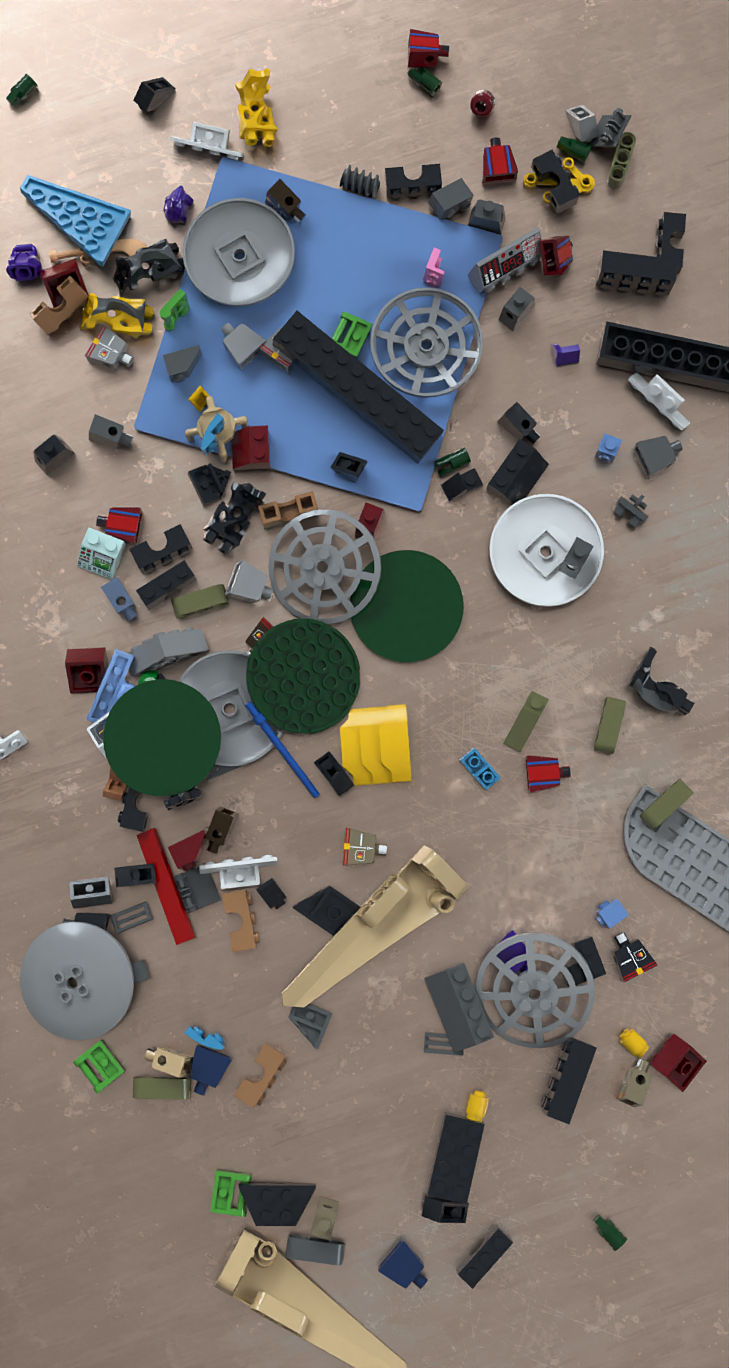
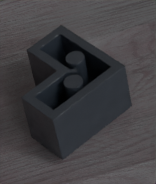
[561,936,606,987]

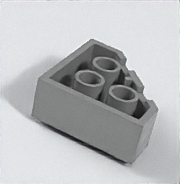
[129,627,209,677]

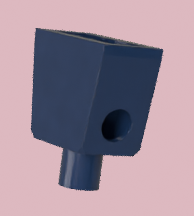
[190,1044,233,1096]
[378,1238,428,1289]

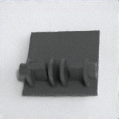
[587,108,632,147]
[174,867,221,913]

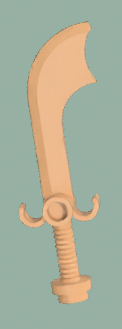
[48,238,148,266]

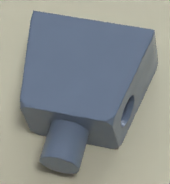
[101,577,137,622]

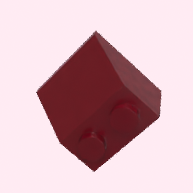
[40,259,89,308]
[231,425,271,470]
[65,647,108,693]
[168,830,207,871]
[650,1034,707,1092]

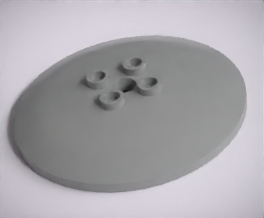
[183,198,295,307]
[179,650,283,766]
[20,922,134,1040]

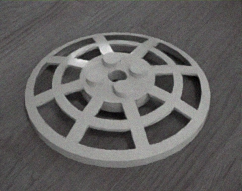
[370,288,483,398]
[268,509,382,624]
[476,932,595,1048]

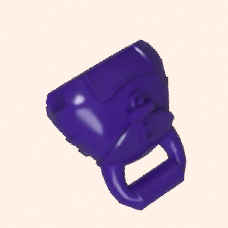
[163,185,194,224]
[6,244,42,281]

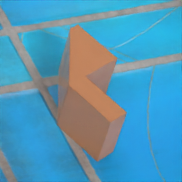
[103,767,128,801]

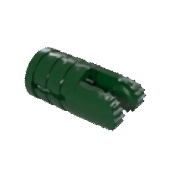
[407,67,442,96]
[434,447,471,477]

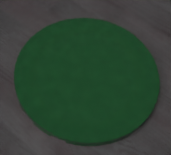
[350,550,464,663]
[246,619,360,734]
[103,679,221,797]

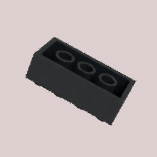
[596,250,678,296]
[541,1037,597,1124]
[427,1112,485,1205]

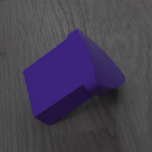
[552,343,580,366]

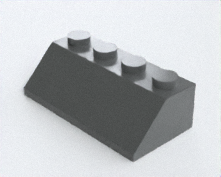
[424,963,494,1053]

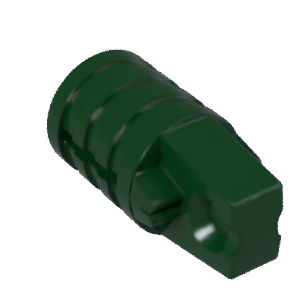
[6,73,38,107]
[556,136,591,163]
[593,1214,627,1251]

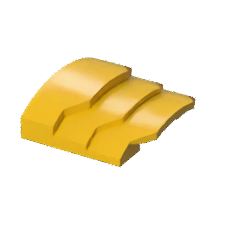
[340,704,411,786]

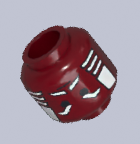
[470,90,495,117]

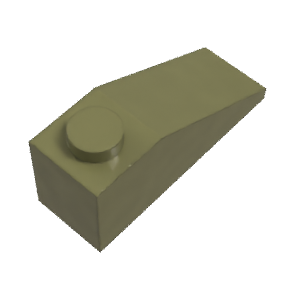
[503,691,549,752]

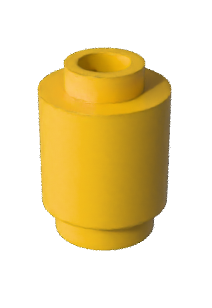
[619,1028,649,1058]
[466,1090,490,1122]

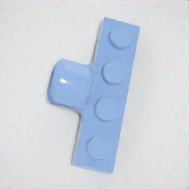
[86,649,136,722]

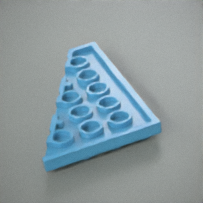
[20,175,131,267]

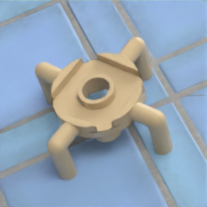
[185,396,249,462]

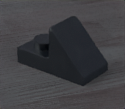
[330,452,367,483]
[441,468,483,502]
[114,863,156,888]

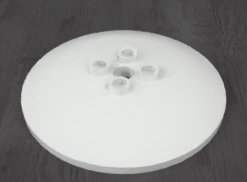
[489,494,604,607]

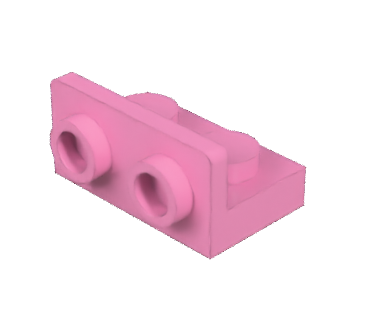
[423,248,445,288]

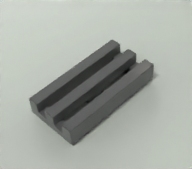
[110,901,154,934]
[424,1032,464,1056]

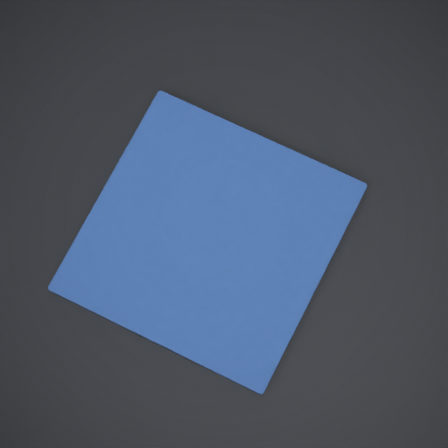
[134,157,503,512]

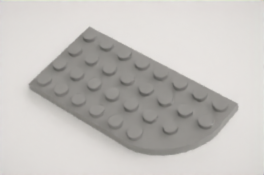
[624,784,729,932]

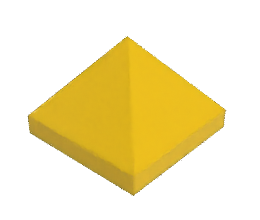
[188,386,210,412]

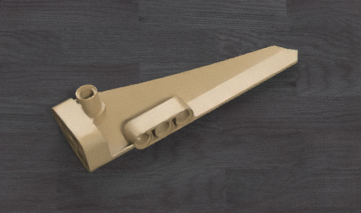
[282,845,469,1008]
[214,1230,407,1368]

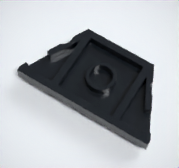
[292,885,361,936]
[238,1183,316,1226]

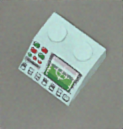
[77,527,127,580]

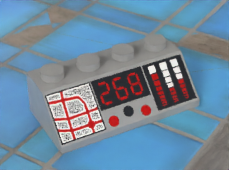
[467,228,542,294]

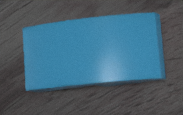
[201,413,225,456]
[459,747,500,790]
[184,1026,226,1050]

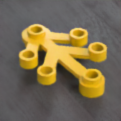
[523,158,595,205]

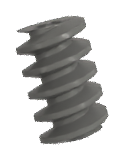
[339,164,380,199]

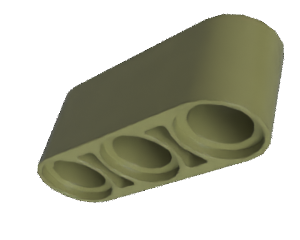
[607,132,636,189]
[171,584,229,619]
[594,696,626,754]
[639,778,693,830]
[133,1077,191,1100]

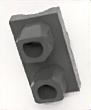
[614,494,649,528]

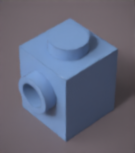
[595,433,622,463]
[596,899,629,929]

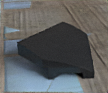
[188,463,231,507]

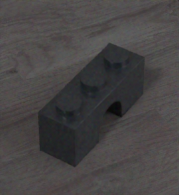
[531,149,580,214]
[385,164,442,198]
[655,212,686,274]
[129,524,192,573]
[136,560,197,610]
[118,787,149,832]
[456,1224,513,1289]

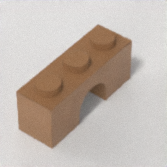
[30,276,89,335]
[258,491,318,529]
[222,890,260,952]
[234,1042,287,1108]

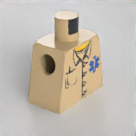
[145,1047,194,1078]

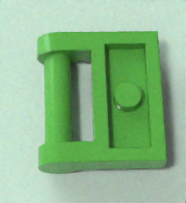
[160,289,190,331]
[332,312,373,359]
[73,1040,125,1094]
[210,1170,252,1217]

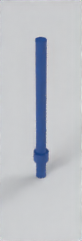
[245,701,320,798]

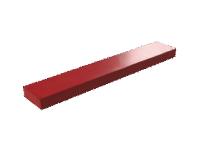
[136,828,196,945]

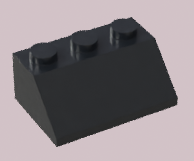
[486,439,549,506]

